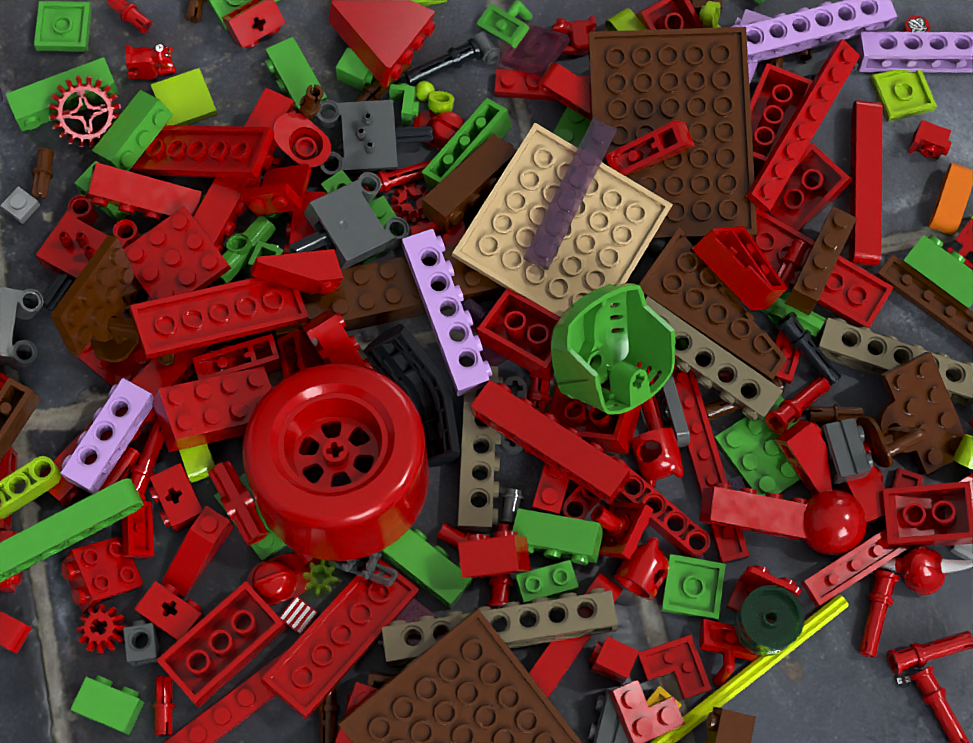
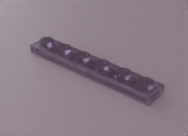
[524,118,617,271]

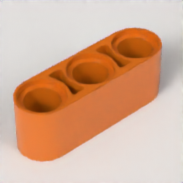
[928,162,973,237]

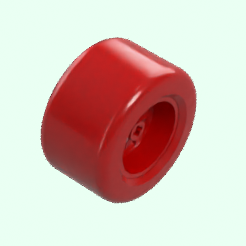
[242,363,429,561]

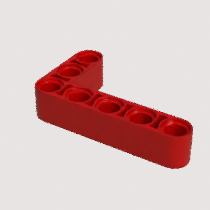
[561,456,710,559]

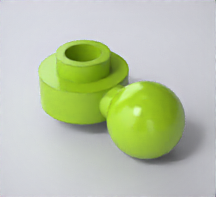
[700,1,721,28]
[415,81,454,115]

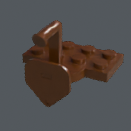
[50,235,175,366]
[857,352,965,475]

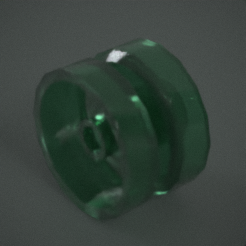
[734,585,805,656]

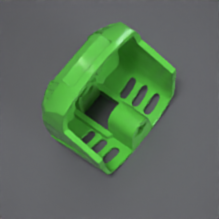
[551,283,676,414]

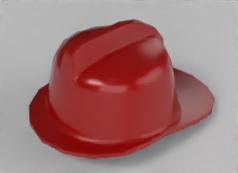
[413,109,465,151]
[273,112,331,168]
[247,553,313,606]

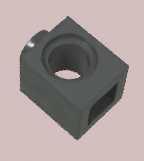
[124,620,160,666]

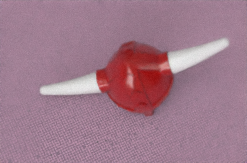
[879,546,973,596]

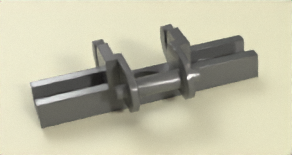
[328,551,398,587]

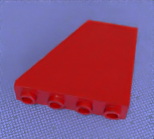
[328,0,436,88]

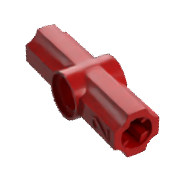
[208,461,269,546]

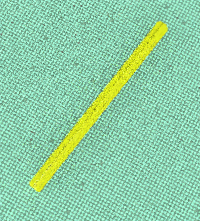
[650,595,848,743]

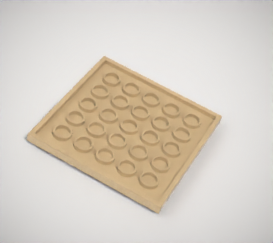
[452,123,673,317]

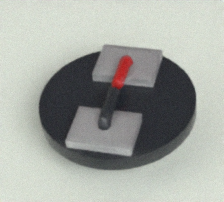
[896,673,911,688]

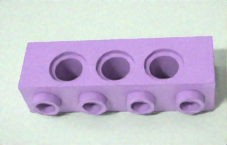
[60,378,154,495]

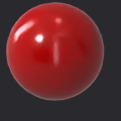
[804,489,867,556]

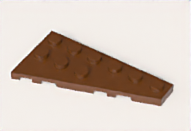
[639,227,787,382]

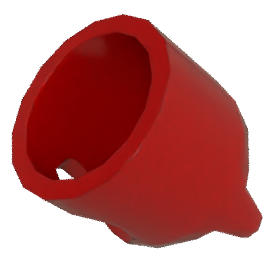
[630,428,684,488]
[614,537,669,600]

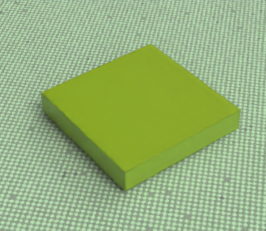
[151,68,217,126]
[870,70,937,122]

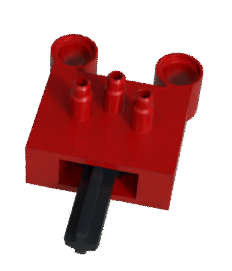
[36,195,141,311]

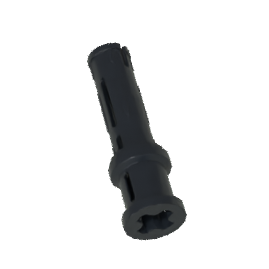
[404,38,481,86]
[775,312,841,386]

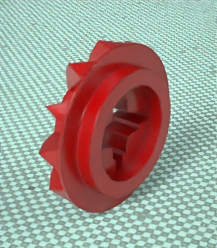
[391,182,429,222]

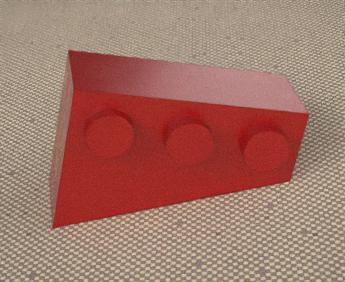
[301,309,374,370]

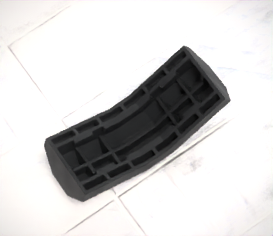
[363,323,460,467]

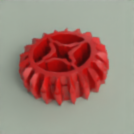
[48,76,121,147]

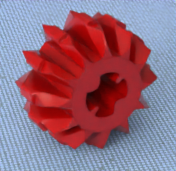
[76,604,126,654]

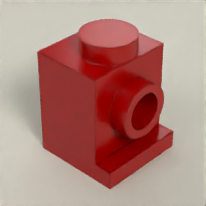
[907,120,952,159]

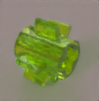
[303,560,338,596]

